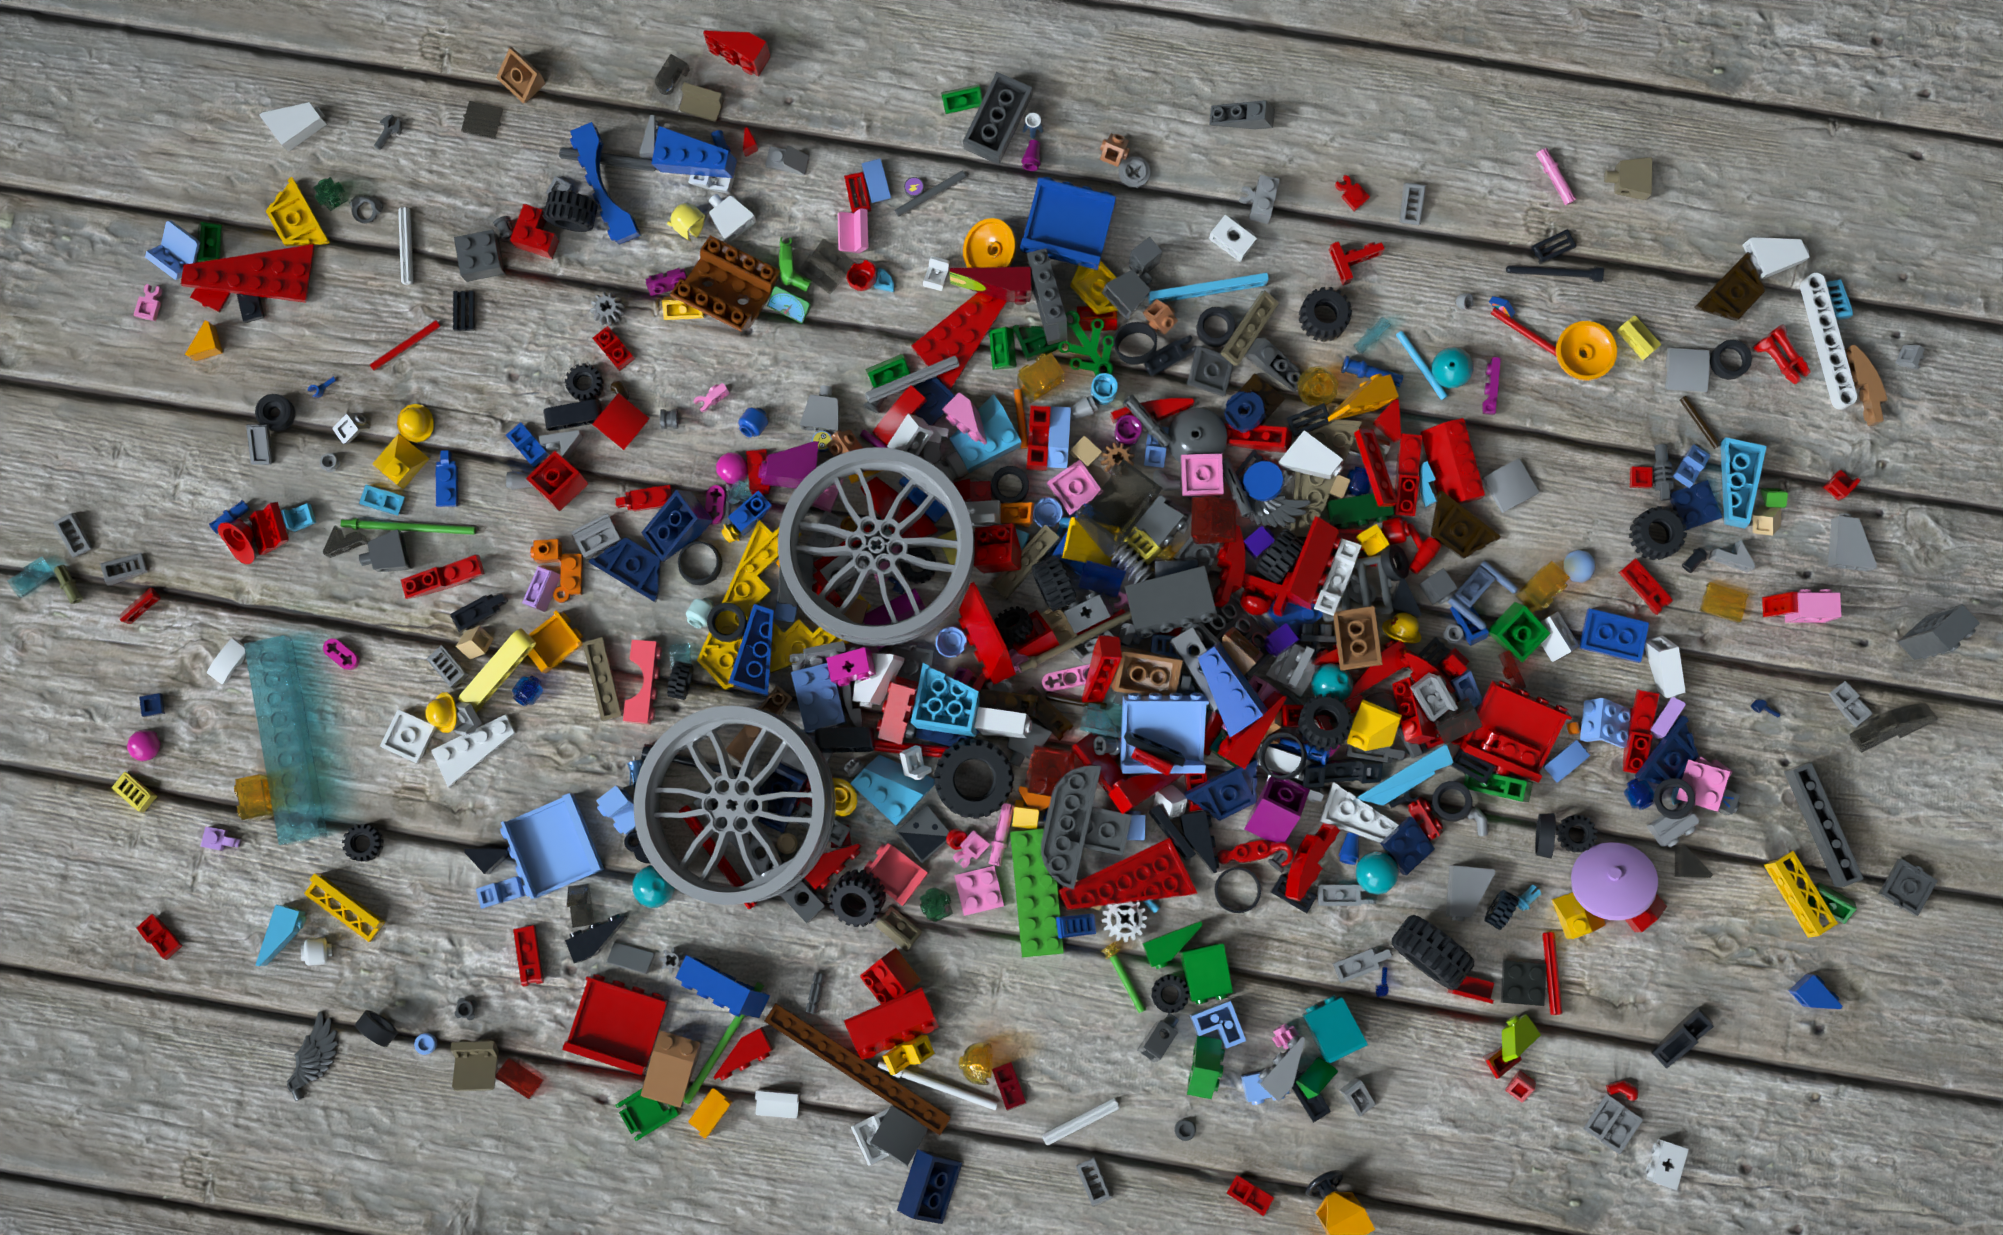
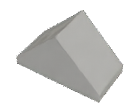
[1339,1078,1376,1117]

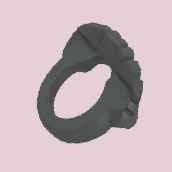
[349,195,383,224]

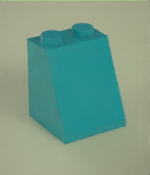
[1302,995,1368,1063]

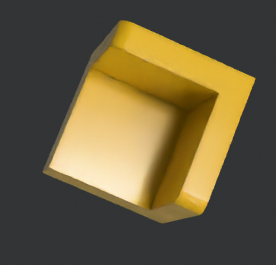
[1356,524,1389,557]
[1012,800,1039,829]

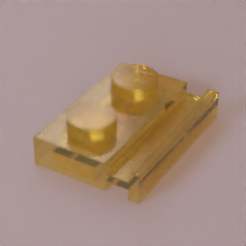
[1699,582,1749,623]

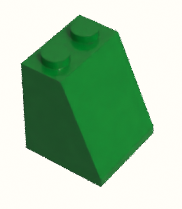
[1179,943,1233,1005]

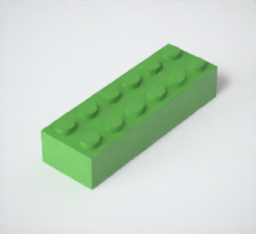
[1010,829,1064,958]

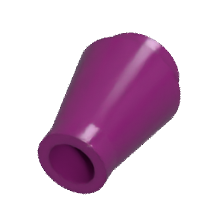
[1021,140,1041,171]

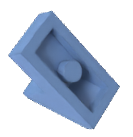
[1450,670,1483,712]

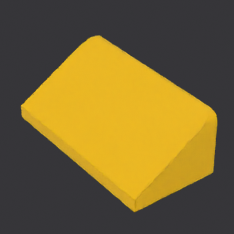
[662,297,704,320]

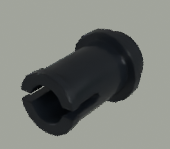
[1682,547,1708,573]

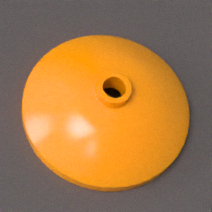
[963,218,1017,268]
[1556,321,1617,381]

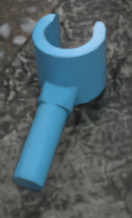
[1056,517,1071,537]

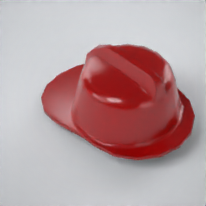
[218,519,255,564]

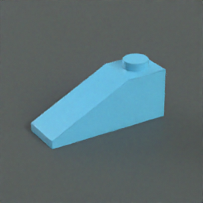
[255,905,306,966]

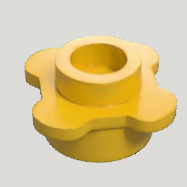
[721,524,740,543]

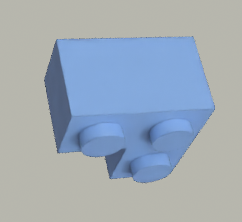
[596,785,636,835]
[1190,1000,1246,1048]

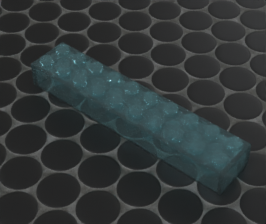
[244,635,328,846]

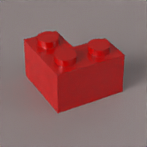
[510,204,559,259]

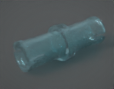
[1353,317,1391,354]

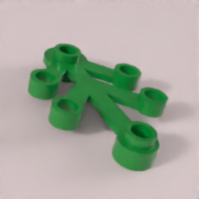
[1058,311,1114,376]

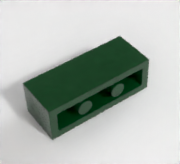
[1327,493,1394,529]

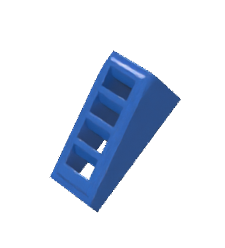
[1450,605,1489,646]
[1056,913,1096,938]

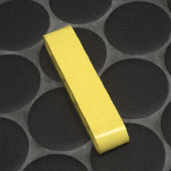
[457,628,536,712]

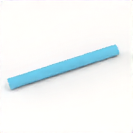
[1396,330,1448,400]

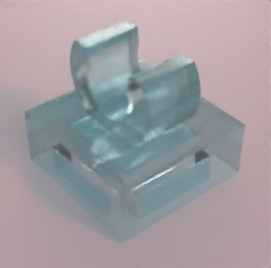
[726,480,752,504]

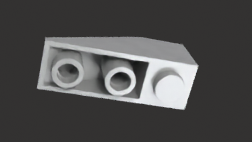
[1257,1036,1305,1102]

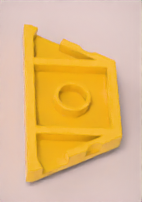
[266,177,330,247]
[1070,260,1118,315]

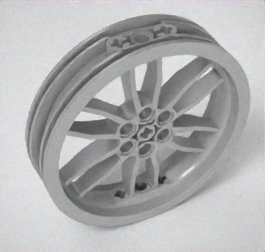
[778,448,975,646]
[634,706,836,905]

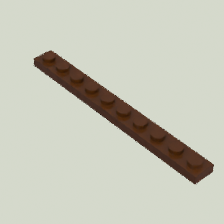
[764,1003,951,1136]

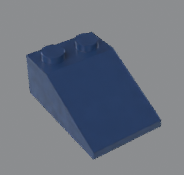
[641,490,713,562]
[751,760,809,833]

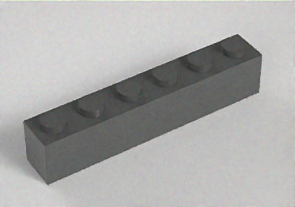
[1784,762,1863,887]

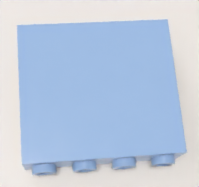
[1120,693,1209,774]
[500,793,604,899]

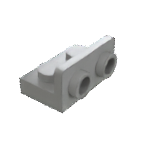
[1276,644,1314,689]

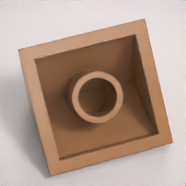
[496,47,546,104]

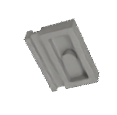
[571,513,621,559]

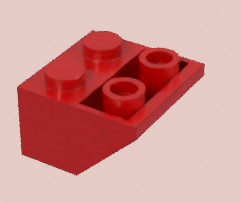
[974,523,1021,574]
[860,947,921,1004]

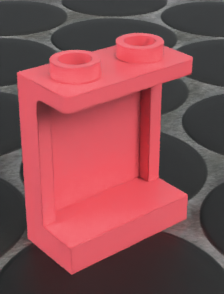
[863,843,928,906]

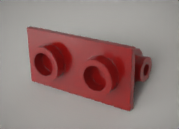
[1407,797,1443,841]

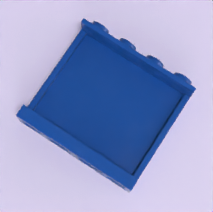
[1020,177,1116,270]

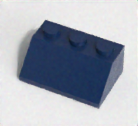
[897,1149,962,1224]

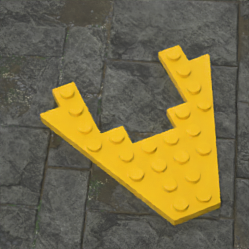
[697,520,872,690]

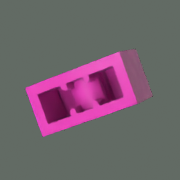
[826,647,876,686]

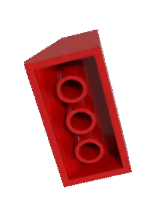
[1420,418,1485,504]
[1286,516,1342,610]
[1072,733,1130,798]
[844,987,939,1060]

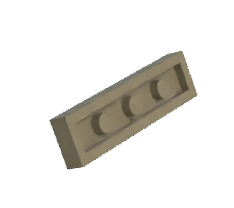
[1220,290,1279,366]
[991,524,1061,599]
[582,637,623,722]

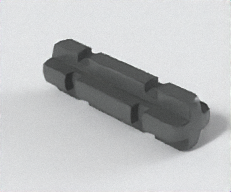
[806,972,825,1014]

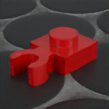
[1335,175,1370,212]

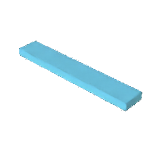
[1148,273,1269,305]

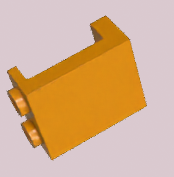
[528,610,583,674]

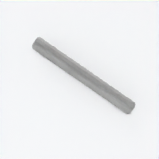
[865,356,959,403]

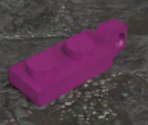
[1482,357,1501,415]

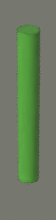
[1109,954,1146,1013]

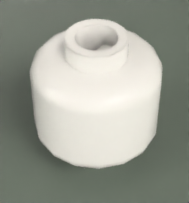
[301,937,332,966]

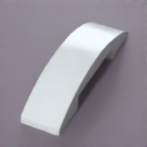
[1314,539,1362,616]

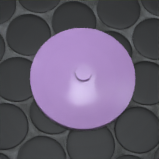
[1571,842,1658,920]

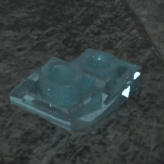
[7,557,54,599]

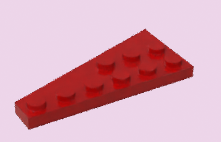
[181,244,315,303]
[911,292,1008,391]
[1059,838,1198,910]

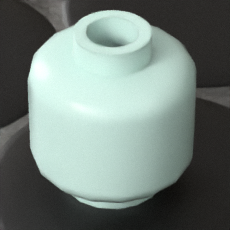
[686,597,714,629]

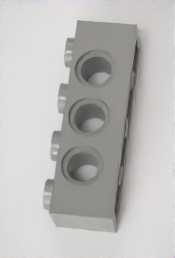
[1170,627,1218,712]

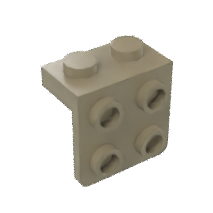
[451,1039,499,1091]

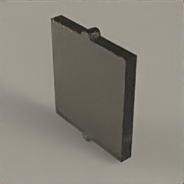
[461,101,503,139]

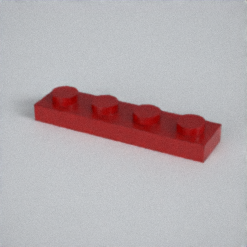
[1354,429,1398,507]

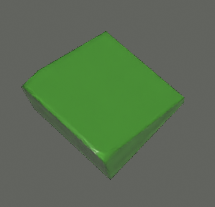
[1761,488,1788,508]

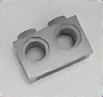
[820,546,867,592]

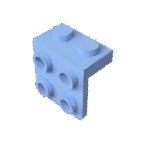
[145,220,200,280]
[1580,698,1631,748]

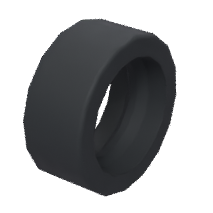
[1196,307,1235,347]
[1709,339,1752,380]
[991,466,1029,503]
[707,602,747,643]
[1654,778,1696,819]
[1432,781,1473,822]
[355,1010,398,1047]

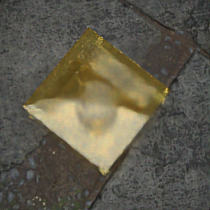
[1017,353,1065,404]
[1515,561,1570,613]
[234,774,280,822]

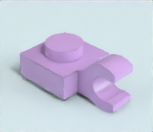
[200,826,241,851]

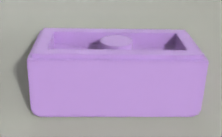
[522,566,561,612]
[1651,697,1686,739]

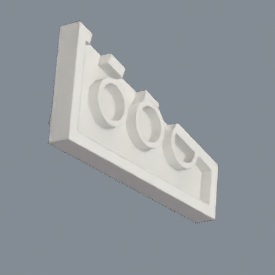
[431,714,516,787]
[1320,782,1399,843]

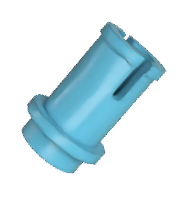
[1517,885,1542,911]

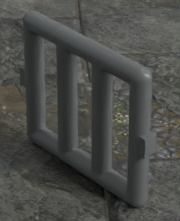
[1318,555,1393,622]

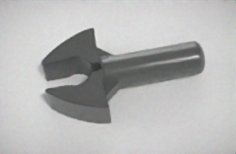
[374,114,402,150]

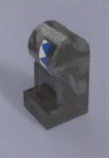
[655,54,690,95]

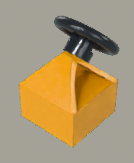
[1305,1170,1375,1235]

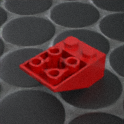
[703,30,771,77]

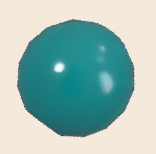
[1432,347,1474,388]
[1311,663,1354,702]
[1355,851,1399,895]
[632,865,675,908]

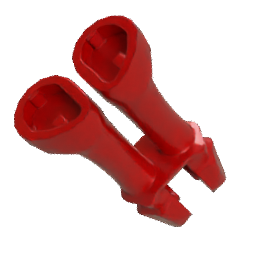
[1752,324,1811,385]

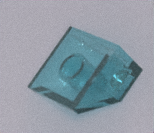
[1079,703,1121,738]

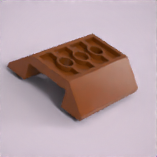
[670,235,780,332]

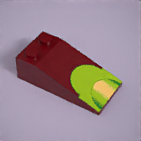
[949,267,1031,305]

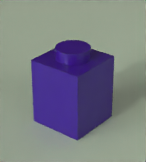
[1244,526,1275,560]
[1264,623,1299,657]

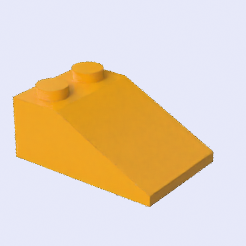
[1328,373,1399,421]

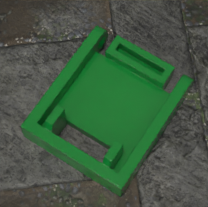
[615,1089,680,1141]

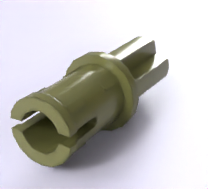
[54,565,83,604]

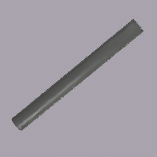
[895,170,966,217]

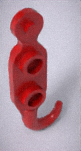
[1217,840,1294,866]

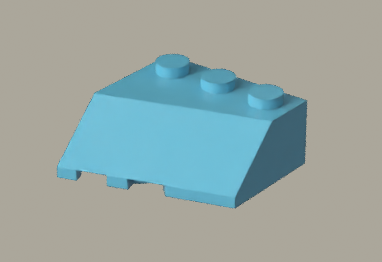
[949,394,1021,473]
[911,663,980,737]
[850,755,935,826]

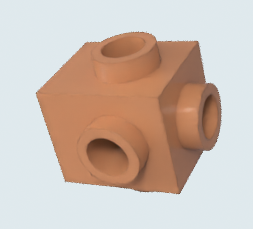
[1100,133,1130,167]
[1143,299,1178,335]
[827,429,863,457]

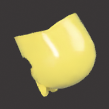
[667,203,706,242]

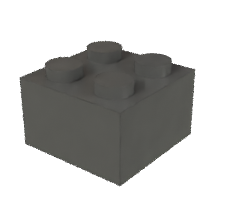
[454,229,505,282]

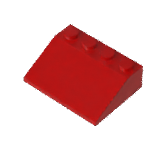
[958,582,1016,685]

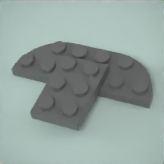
[1041,765,1132,889]

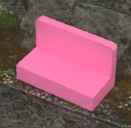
[838,208,868,253]

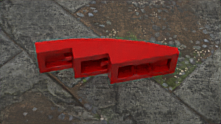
[1110,398,1194,424]

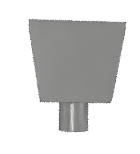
[800,385,840,434]

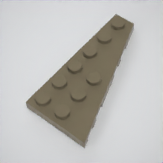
[1291,418,1362,538]

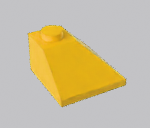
[372,433,430,489]
[1347,700,1402,751]
[1551,892,1606,939]

